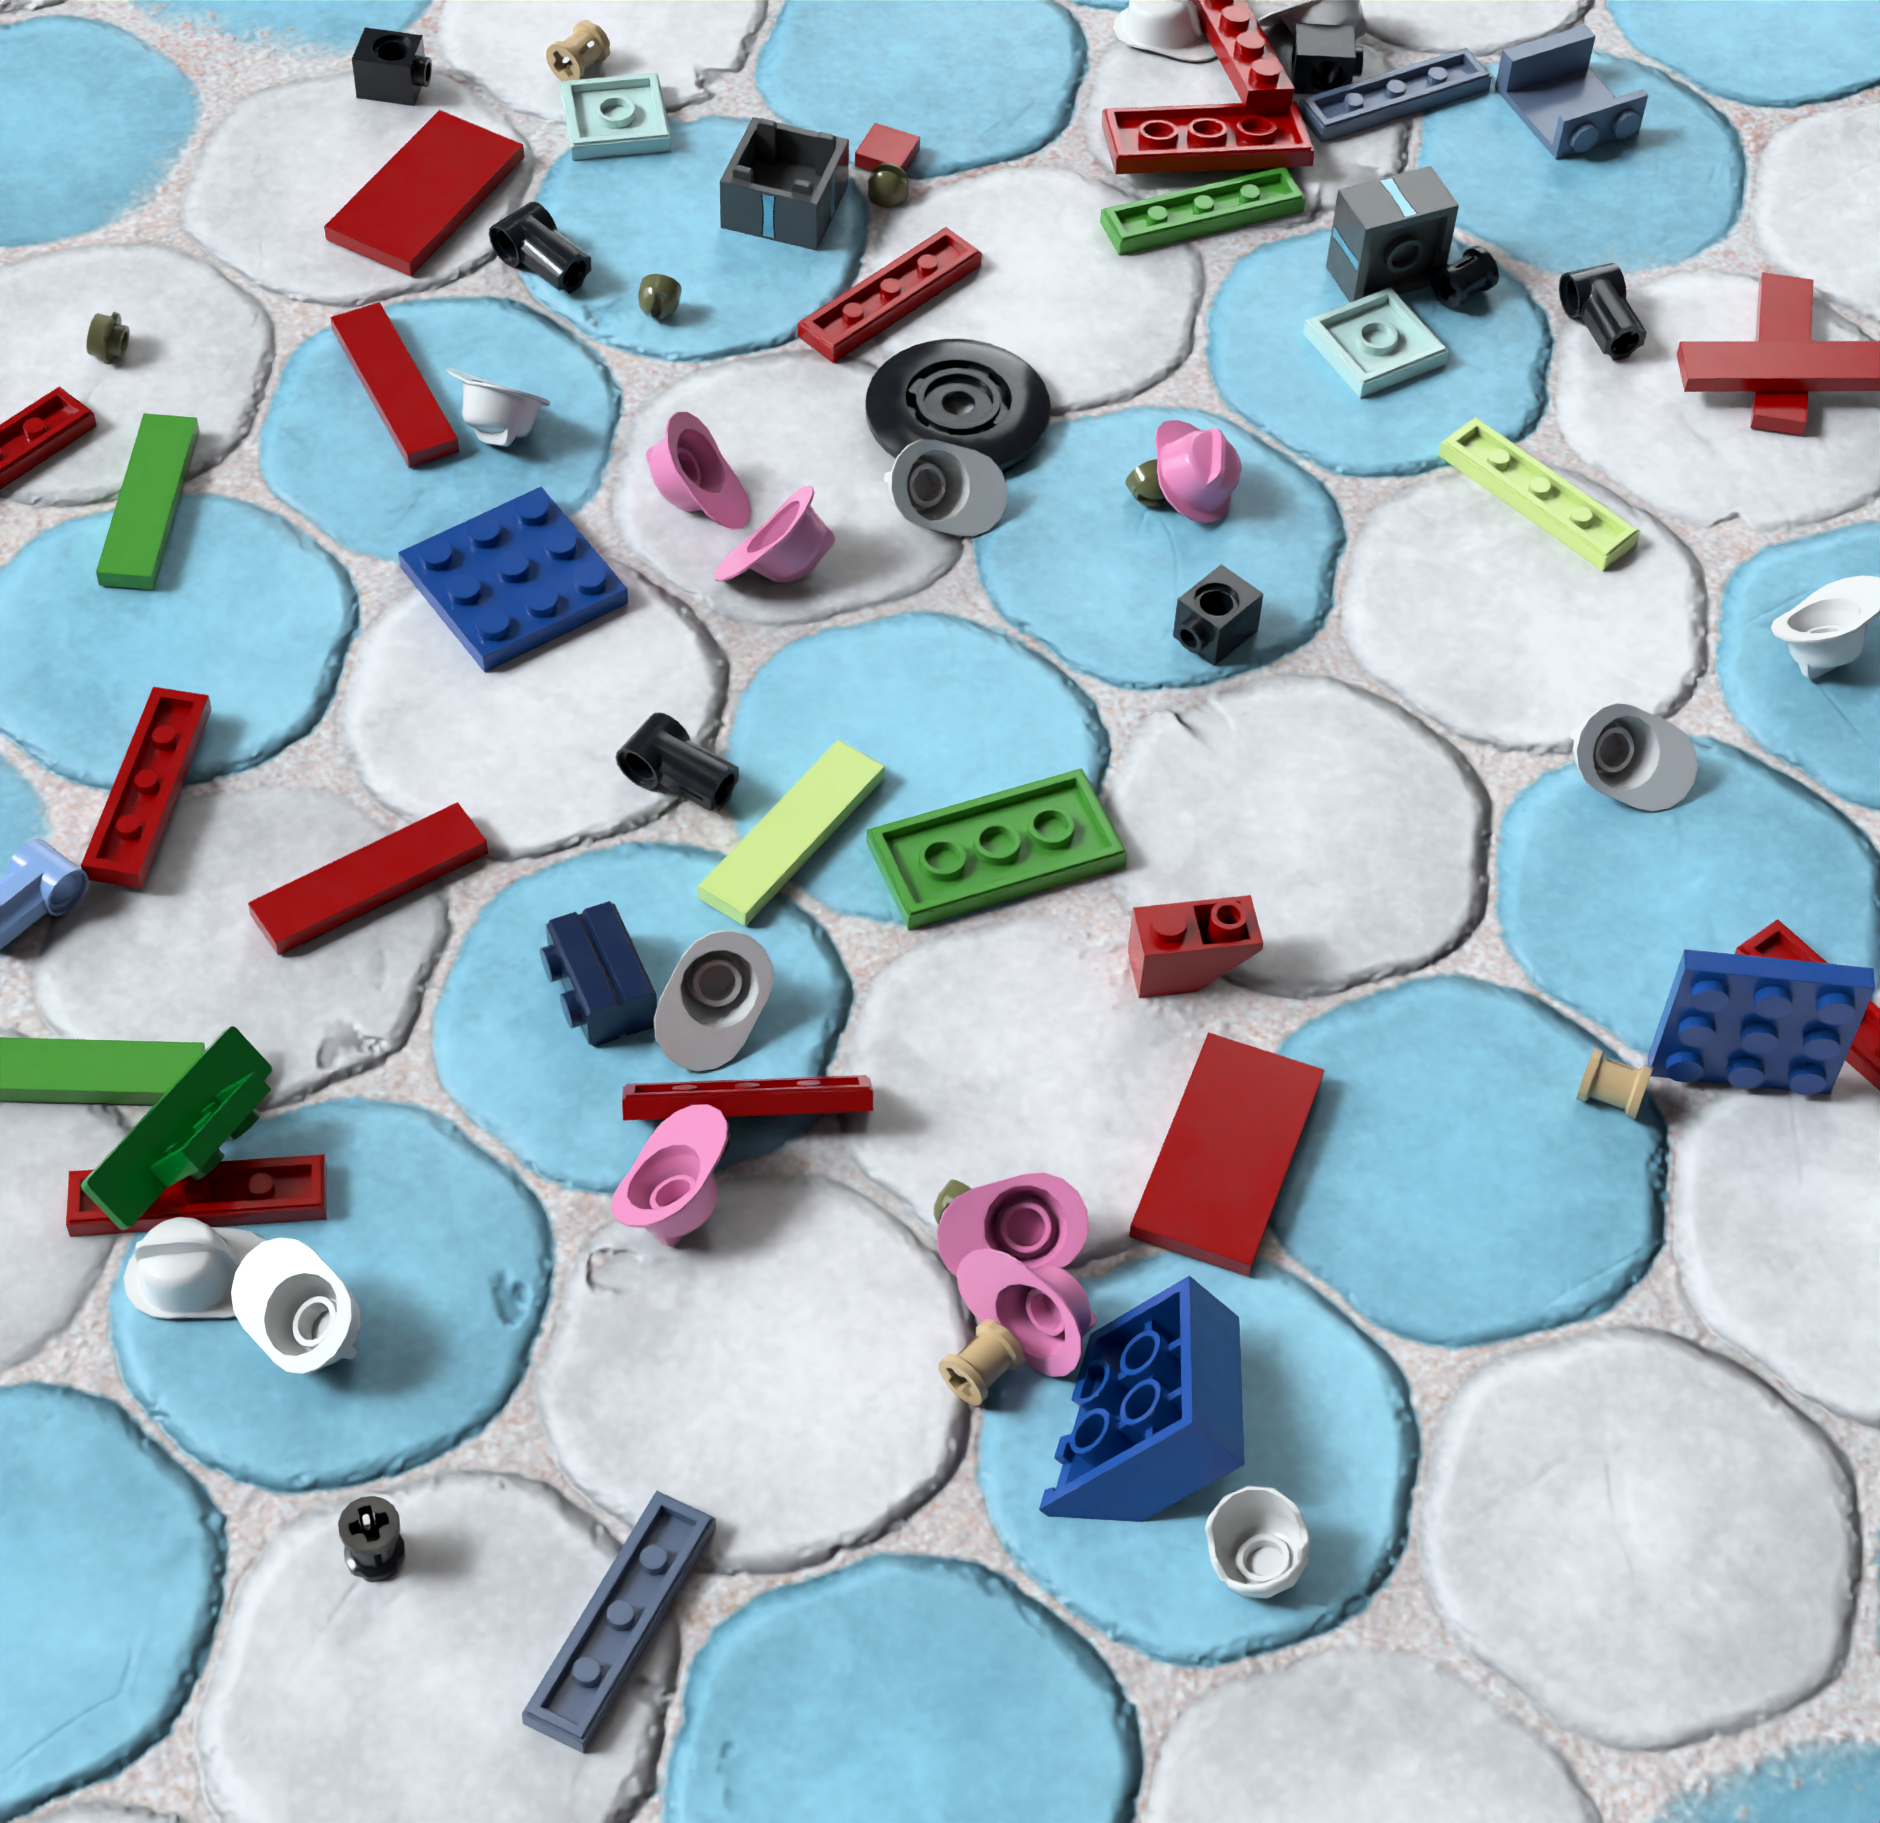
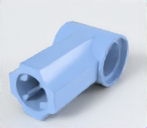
[0,839,88,950]

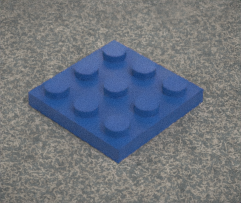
[398,487,628,672]
[1648,949,1875,1095]

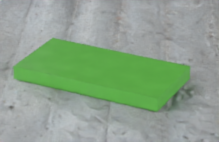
[866,768,1127,930]

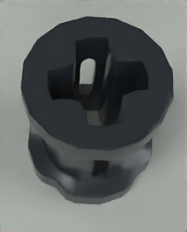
[1430,246,1499,309]
[338,1496,406,1582]

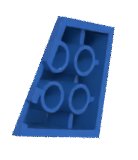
[1039,1276,1245,1522]

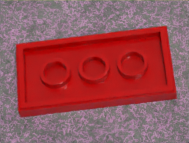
[1102,101,1315,175]
[324,110,524,276]
[1129,1032,1324,1277]

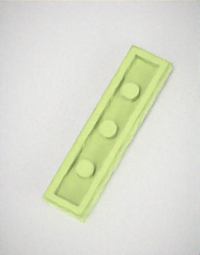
[1438,417,1640,571]
[698,740,885,927]

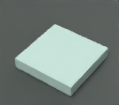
[560,73,671,161]
[1303,287,1449,398]

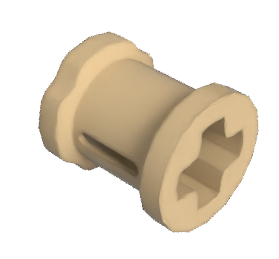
[546,20,610,81]
[1576,1047,1653,1119]
[938,1319,1025,1406]

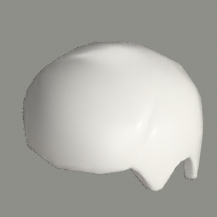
[1205,1486,1310,1598]

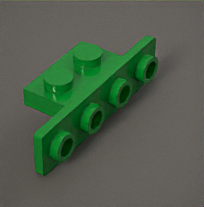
[81,1026,272,1230]

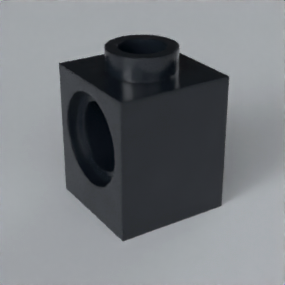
[1290,23,1363,95]
[352,27,432,106]
[1173,564,1264,666]

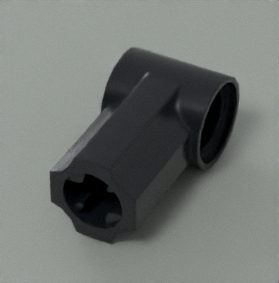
[489,202,592,294]
[1559,263,1647,361]
[615,713,739,811]

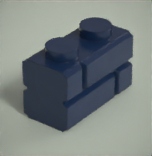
[540,901,657,1047]

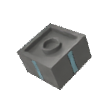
[720,117,849,251]
[1326,166,1459,302]

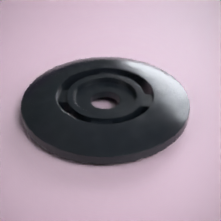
[865,339,1051,471]

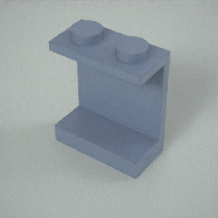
[1495,25,1648,160]

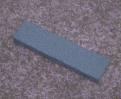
[1298,48,1492,143]
[522,1490,716,1754]

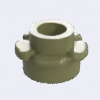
[86,312,130,364]

